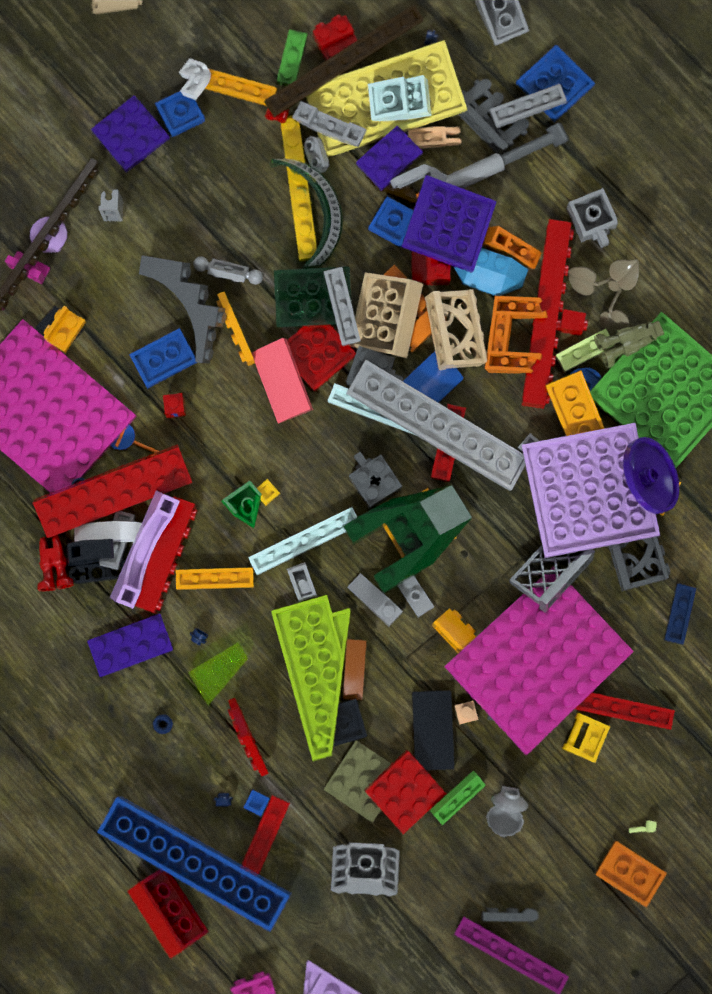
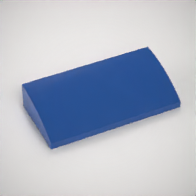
[403,351,464,403]

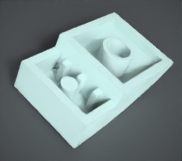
[368,75,432,121]

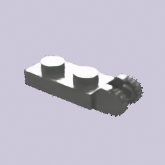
[481,908,539,922]

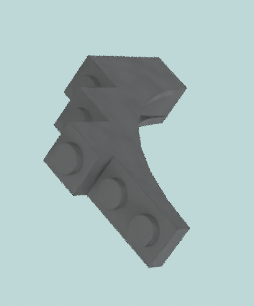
[139,255,226,363]

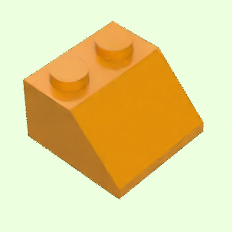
[432,608,476,654]

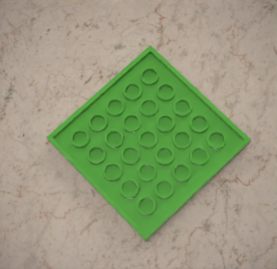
[590,312,712,468]

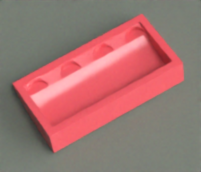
[251,338,313,424]

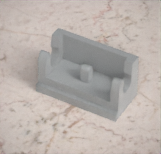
[99,190,123,221]

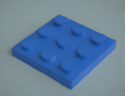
[516,45,595,122]

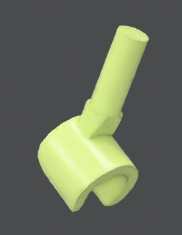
[629,821,657,833]

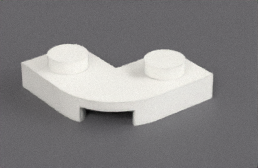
[179,58,211,100]

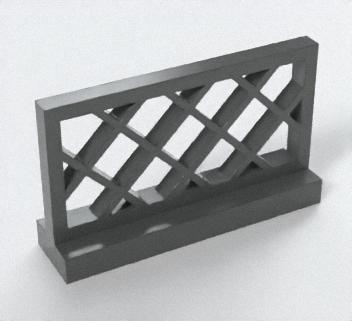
[509,545,595,613]

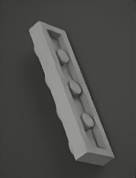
[490,84,567,128]
[324,267,361,346]

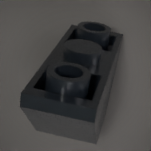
[66,539,114,568]

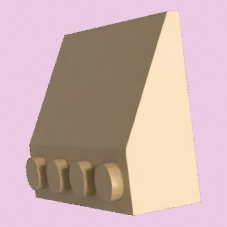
[349,273,423,358]

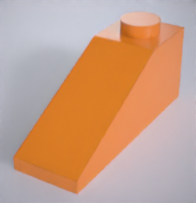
[482,226,542,269]

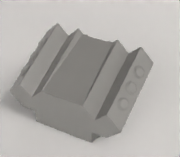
[331,843,399,896]

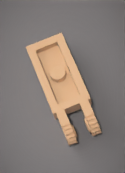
[408,126,461,148]

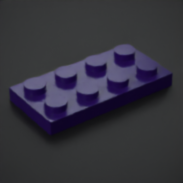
[87,614,174,677]

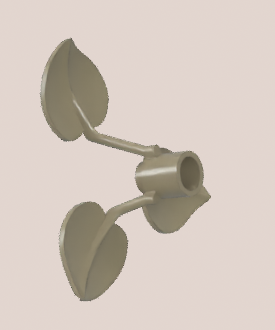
[568,259,639,336]

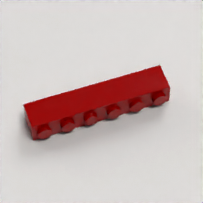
[135,496,198,614]

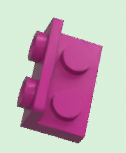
[5,251,50,285]
[230,971,276,994]

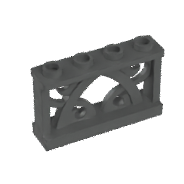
[609,536,670,591]

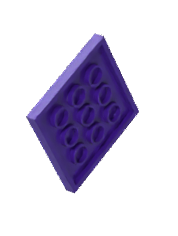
[401,175,497,273]

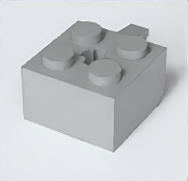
[566,188,618,248]

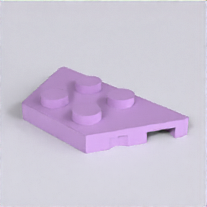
[304,960,361,994]

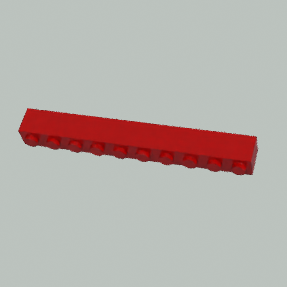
[521,219,574,409]

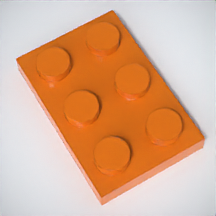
[595,841,667,907]

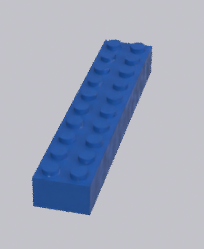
[98,796,292,931]

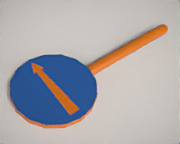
[111,425,158,453]

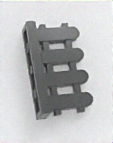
[458,79,529,155]

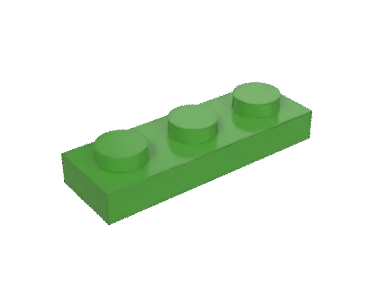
[277,30,308,86]
[430,771,486,825]

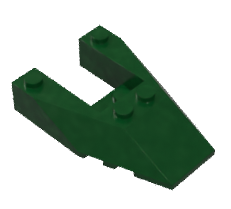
[343,485,472,594]

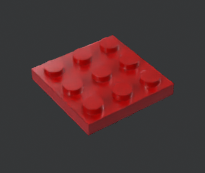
[287,313,356,392]
[364,750,446,834]

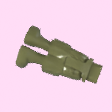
[594,321,664,368]

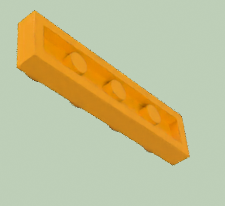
[205,69,277,106]
[216,292,255,366]
[176,568,254,590]

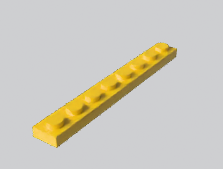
[281,115,318,261]

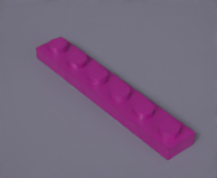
[454,916,569,994]

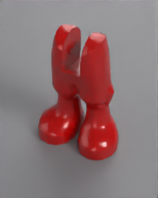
[37,535,74,592]

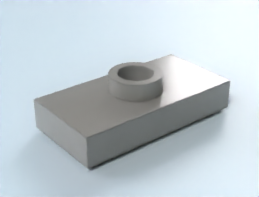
[397,576,434,618]

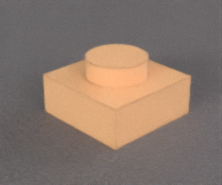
[454,701,478,725]

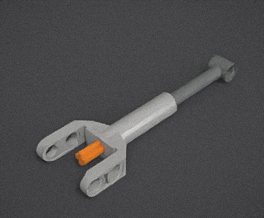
[390,122,569,198]

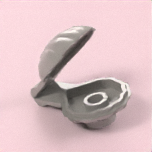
[487,786,528,837]

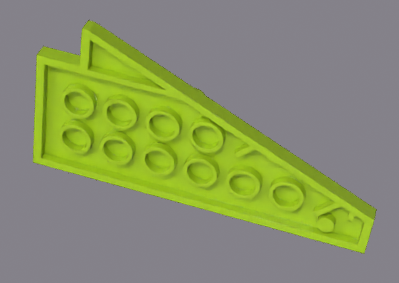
[271,595,351,761]

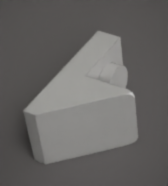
[287,562,317,602]

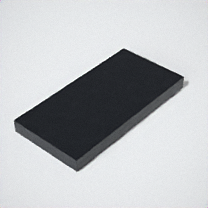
[412,691,455,770]

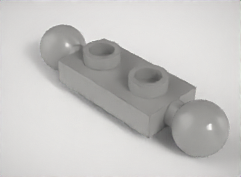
[193,257,263,285]

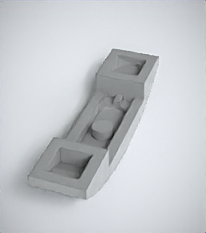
[292,101,367,147]

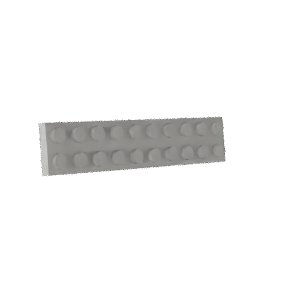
[346,360,525,491]

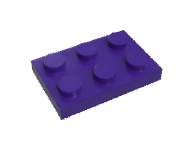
[356,125,423,191]

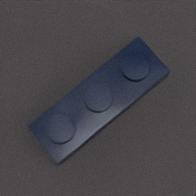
[664,583,696,645]

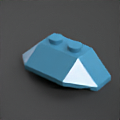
[453,248,528,296]

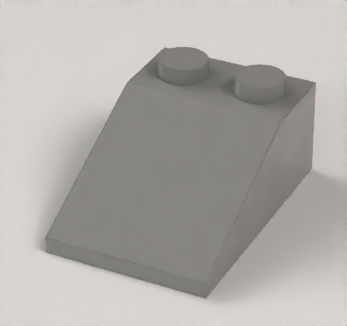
[475,0,529,45]

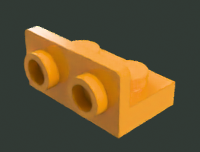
[44,306,86,353]

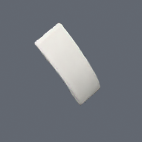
[74,521,142,543]

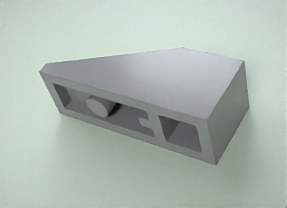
[347,573,403,627]

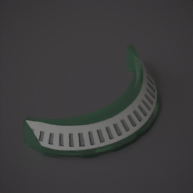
[269,159,343,271]

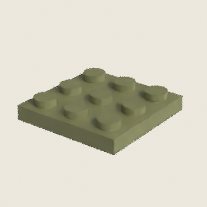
[323,740,391,823]

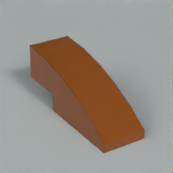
[343,639,366,700]

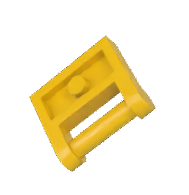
[562,713,610,763]

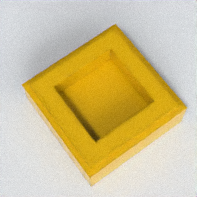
[257,479,280,506]

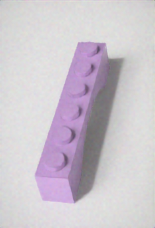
[110,491,180,608]

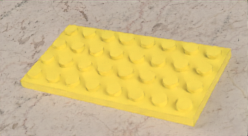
[306,40,467,157]

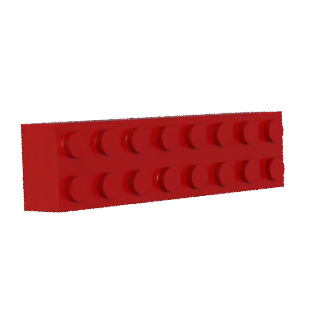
[33,444,192,538]

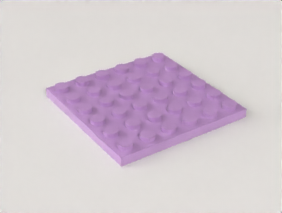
[522,423,660,558]

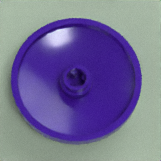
[623,437,679,514]

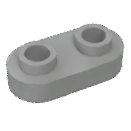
[304,137,329,173]

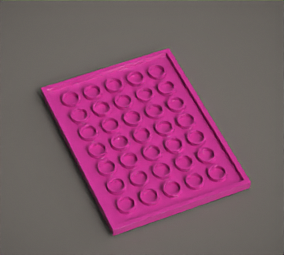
[0,319,137,493]
[445,566,634,755]

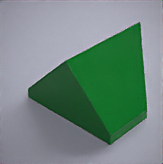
[222,481,262,528]

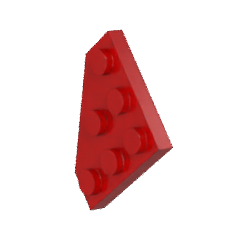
[227,697,269,777]

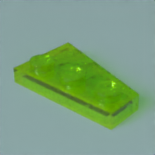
[188,642,248,705]

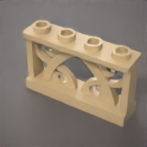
[425,289,487,370]

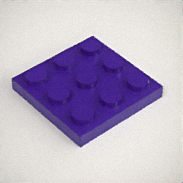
[91,95,170,173]

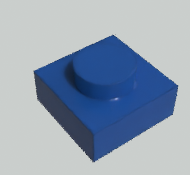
[243,790,270,816]

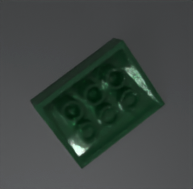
[274,266,352,328]

